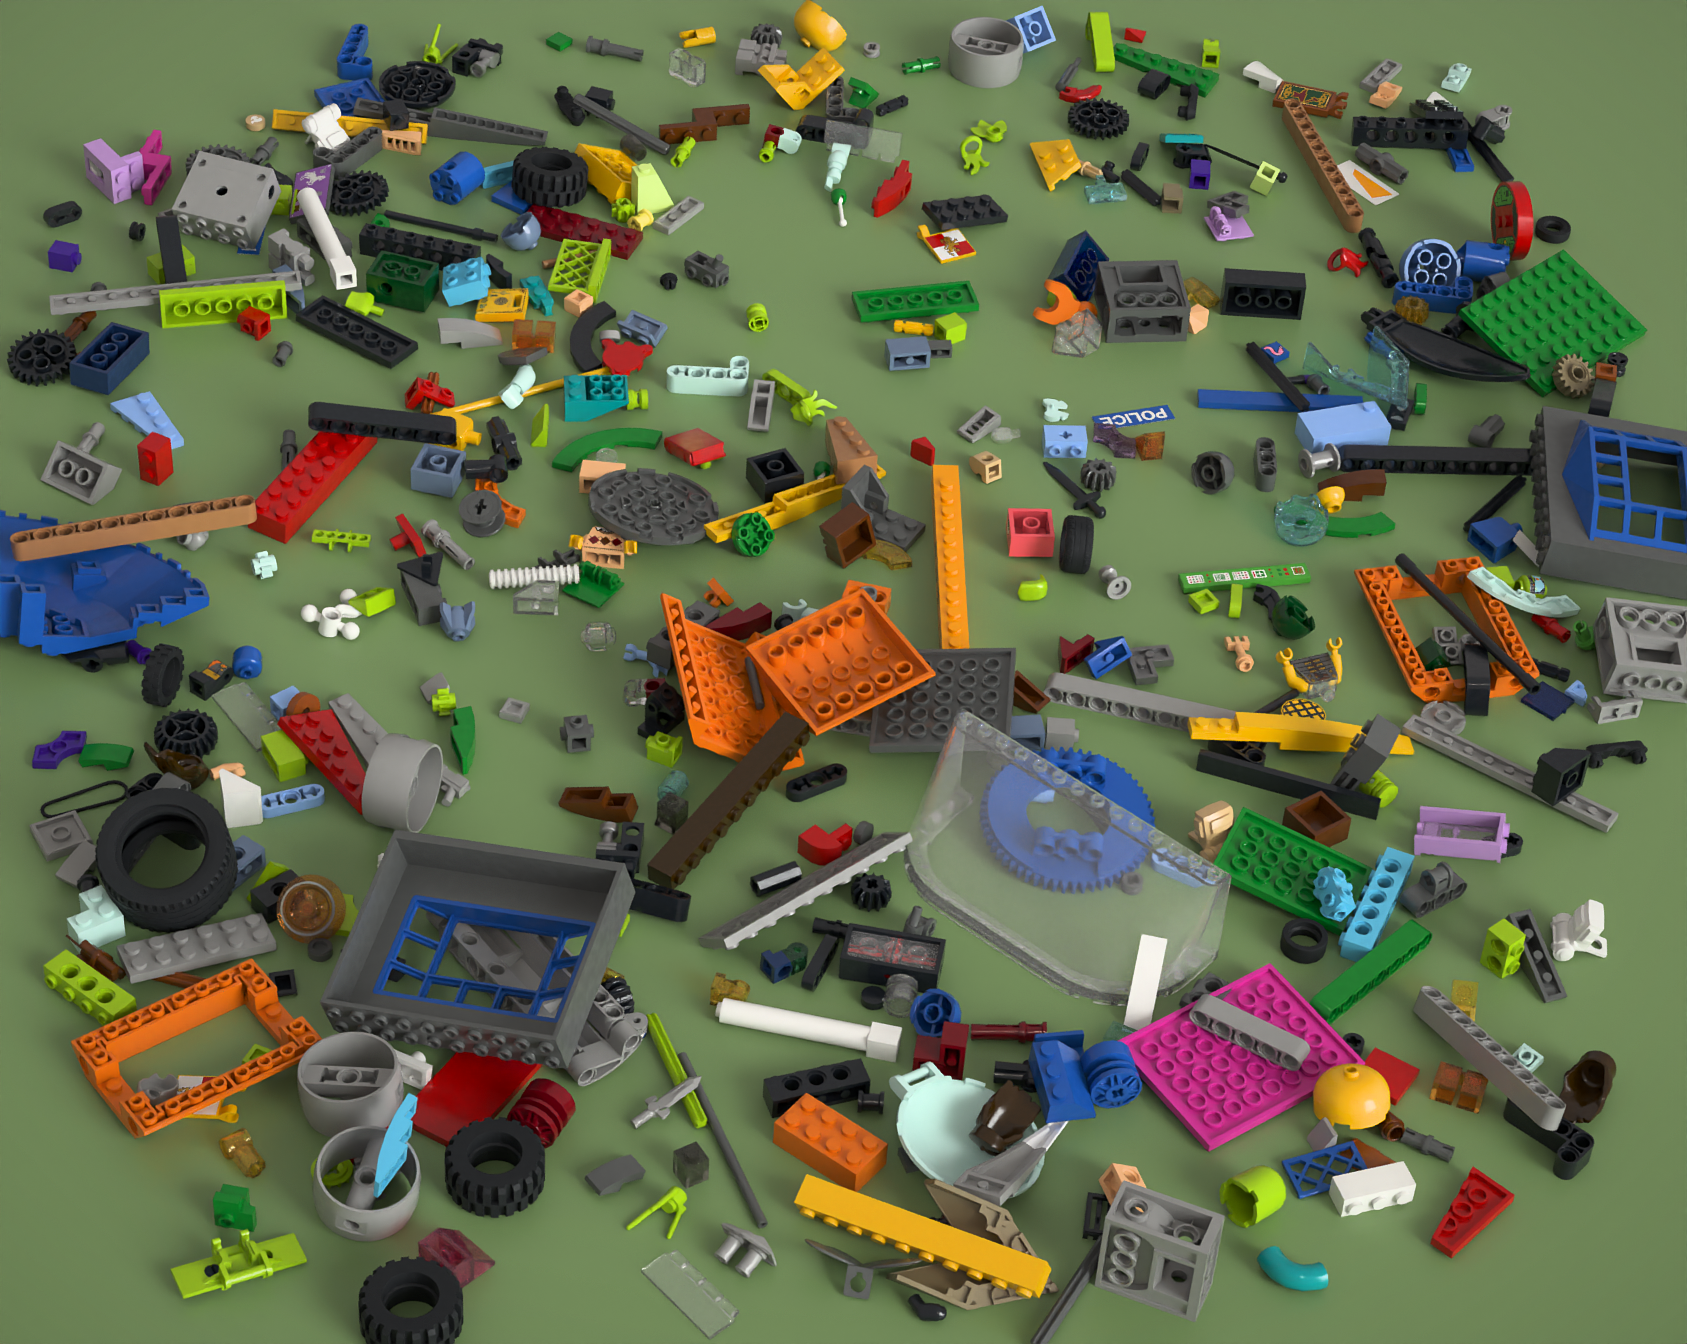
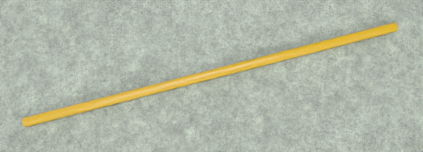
[430,367,610,415]

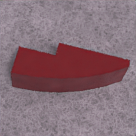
[704,602,772,641]

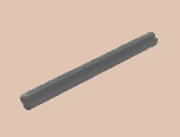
[573,94,671,155]
[1030,1235,1102,1344]

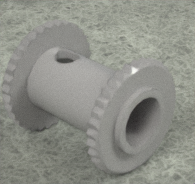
[1298,443,1341,478]

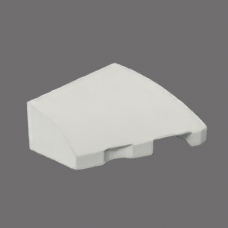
[1243,61,1283,93]

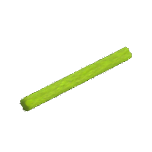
[646,1013,707,1129]

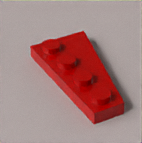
[1430,1166,1515,1259]

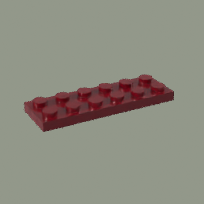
[527,203,643,260]

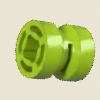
[746,303,769,332]
[626,389,648,410]

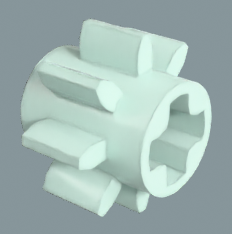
[251,551,277,579]

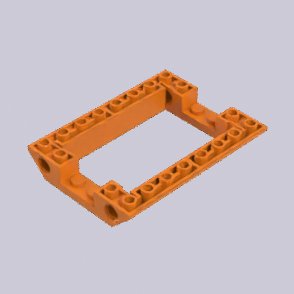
[1354,556,1540,704]
[71,958,322,1139]

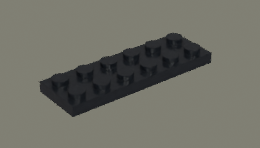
[296,295,418,369]

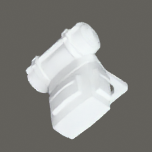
[301,103,350,151]
[1550,899,1607,961]

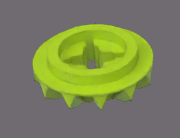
[311,1158,353,1189]

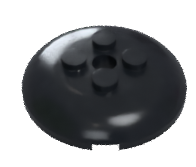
[379,61,456,110]

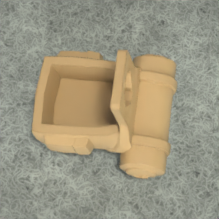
[1188,800,1234,869]

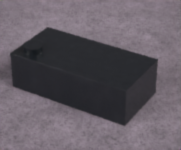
[1220,268,1306,320]

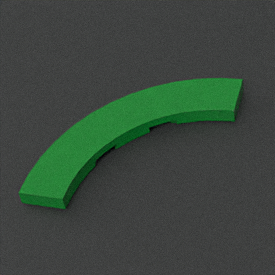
[552,428,662,472]
[1274,499,1396,538]

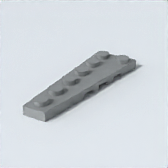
[328,693,388,769]

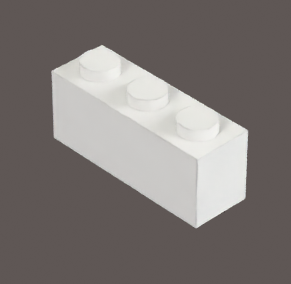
[1329,1161,1416,1217]

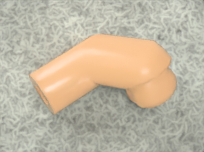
[209,762,246,780]

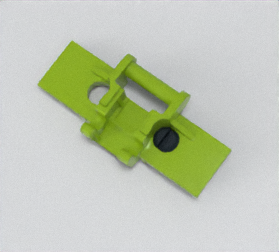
[170,1229,307,1299]

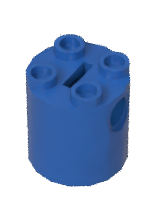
[429,151,485,205]
[1456,240,1510,282]

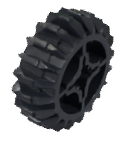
[154,708,218,759]

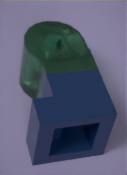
[760,942,808,984]

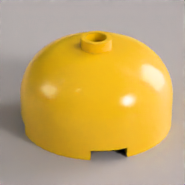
[794,0,847,51]
[1313,1063,1390,1129]

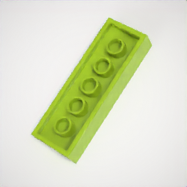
[159,280,287,328]

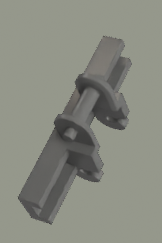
[530,549,580,569]

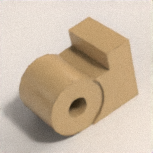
[969,451,1002,484]

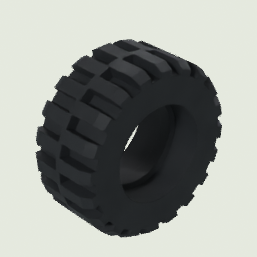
[511,147,588,208]
[444,1117,545,1218]
[358,1256,464,1344]

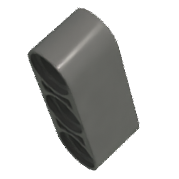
[1253,437,1277,492]

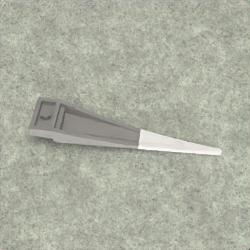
[953,1121,1068,1206]

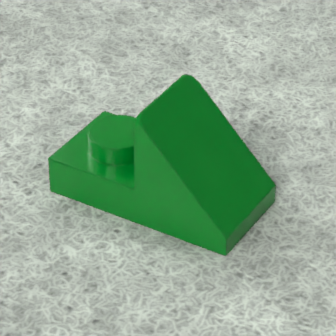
[848,77,879,108]

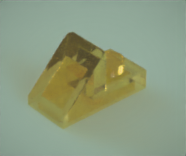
[1450,979,1479,1021]

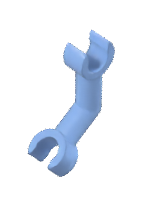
[623,644,668,678]

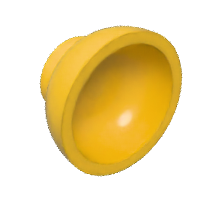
[1314,486,1345,514]

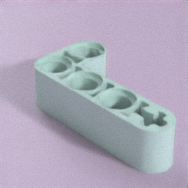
[666,356,749,397]

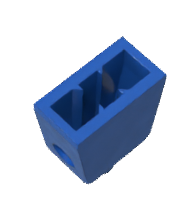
[1467,517,1523,564]

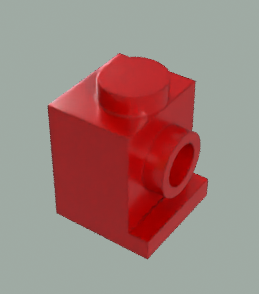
[237,306,271,341]

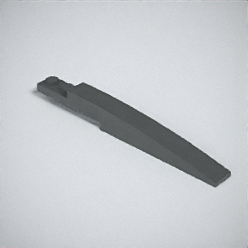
[353,97,548,145]

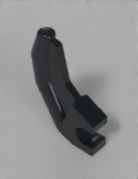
[1253,584,1281,622]

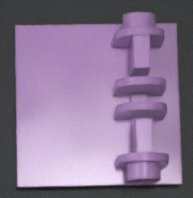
[1204,206,1254,241]

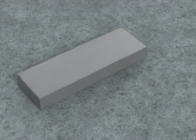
[1359,58,1402,94]
[653,196,704,235]

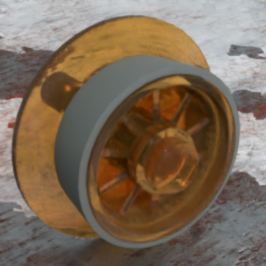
[277,874,346,944]

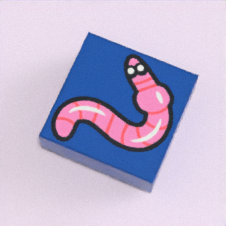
[1261,341,1290,364]

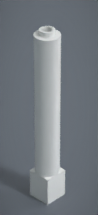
[297,188,357,290]
[715,998,902,1062]

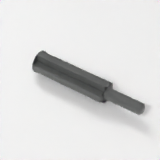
[1055,57,1081,92]

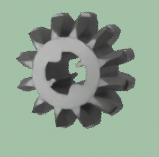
[751,23,782,48]
[1080,458,1117,492]

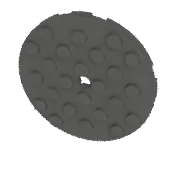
[588,468,719,545]

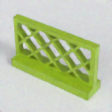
[548,238,611,303]

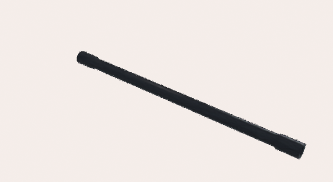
[1395,553,1541,695]

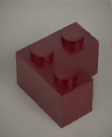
[912,1021,969,1080]

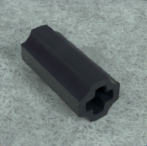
[750,861,802,897]

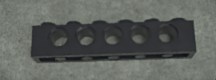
[1351,116,1469,149]
[359,223,481,271]

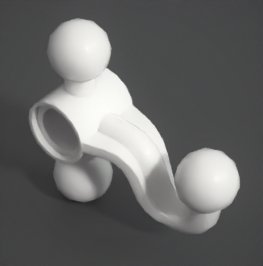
[301,589,362,640]

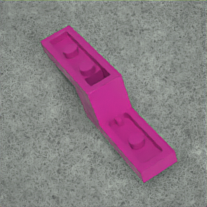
[139,130,172,205]

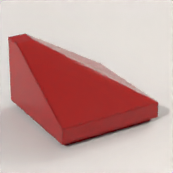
[1124,28,1146,43]

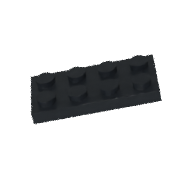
[1409,99,1464,119]
[922,194,1008,230]

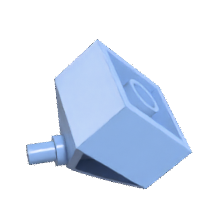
[1006,6,1056,54]

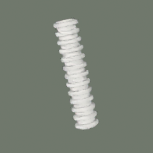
[489,564,579,589]

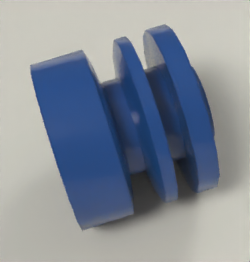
[1080,1040,1142,1109]

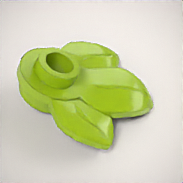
[970,120,1007,143]

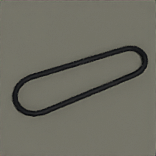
[40,780,128,818]

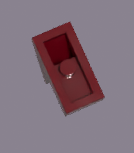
[1058,634,1095,674]

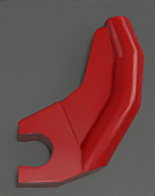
[1059,85,1102,103]

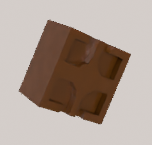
[819,502,877,569]
[1282,791,1351,848]

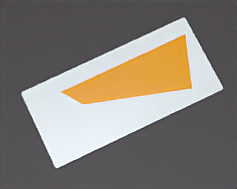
[1337,160,1399,205]

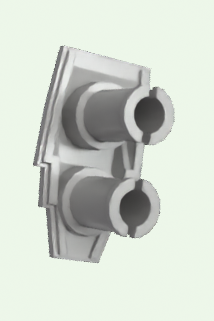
[714,1223,777,1278]

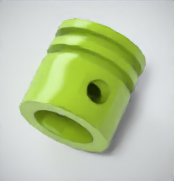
[1359,770,1398,808]

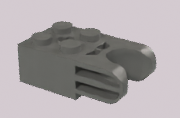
[1330,714,1401,791]

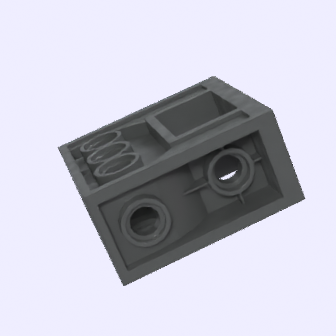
[1094,260,1191,343]

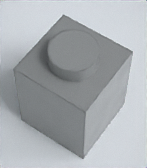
[1045,717,1079,751]

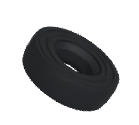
[1535,216,1571,244]

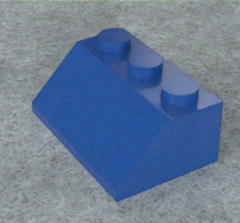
[1028,1040,1096,1123]

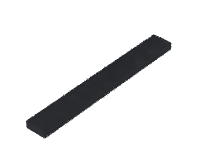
[1196,749,1381,820]

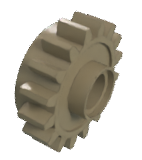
[1552,354,1595,399]

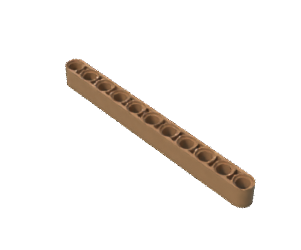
[1282,99,1364,233]
[10,495,257,561]

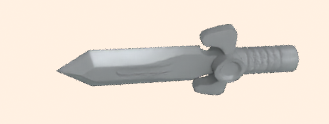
[630,1076,702,1129]

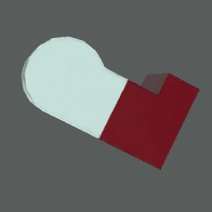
[762,124,802,154]

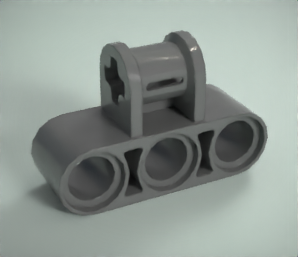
[1400,861,1467,918]

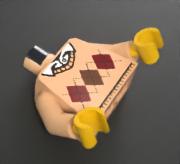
[568,526,637,569]

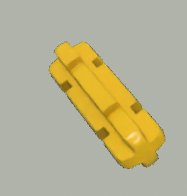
[894,320,934,336]

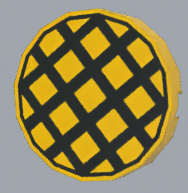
[1280,699,1326,720]

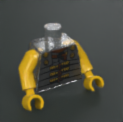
[1276,637,1342,702]

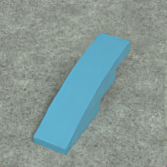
[373,1093,418,1198]

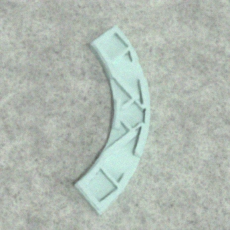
[1467,567,1581,617]

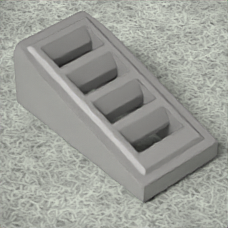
[957,405,1001,444]

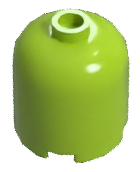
[1219,1165,1286,1228]

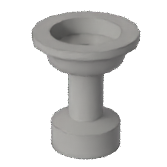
[1099,565,1131,599]

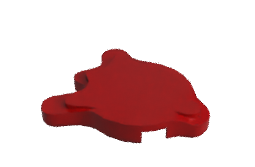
[602,339,653,376]

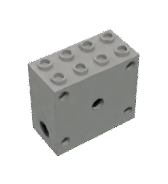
[172,151,281,249]

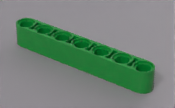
[1309,920,1432,1024]

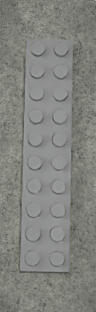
[698,832,913,950]

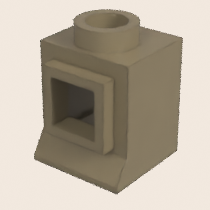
[1161,183,1184,214]

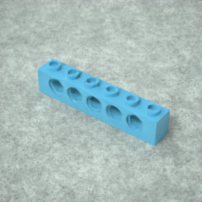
[1338,847,1415,962]

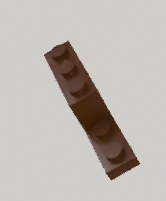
[659,104,750,144]

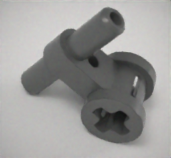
[903,906,937,937]

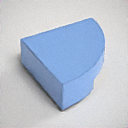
[1564,680,1587,707]

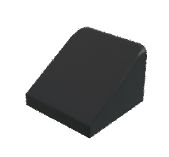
[268,969,297,997]

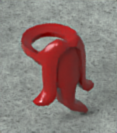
[1327,247,1369,278]

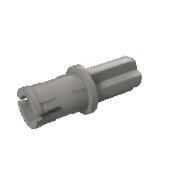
[77,422,105,453]

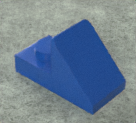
[1084,636,1132,679]

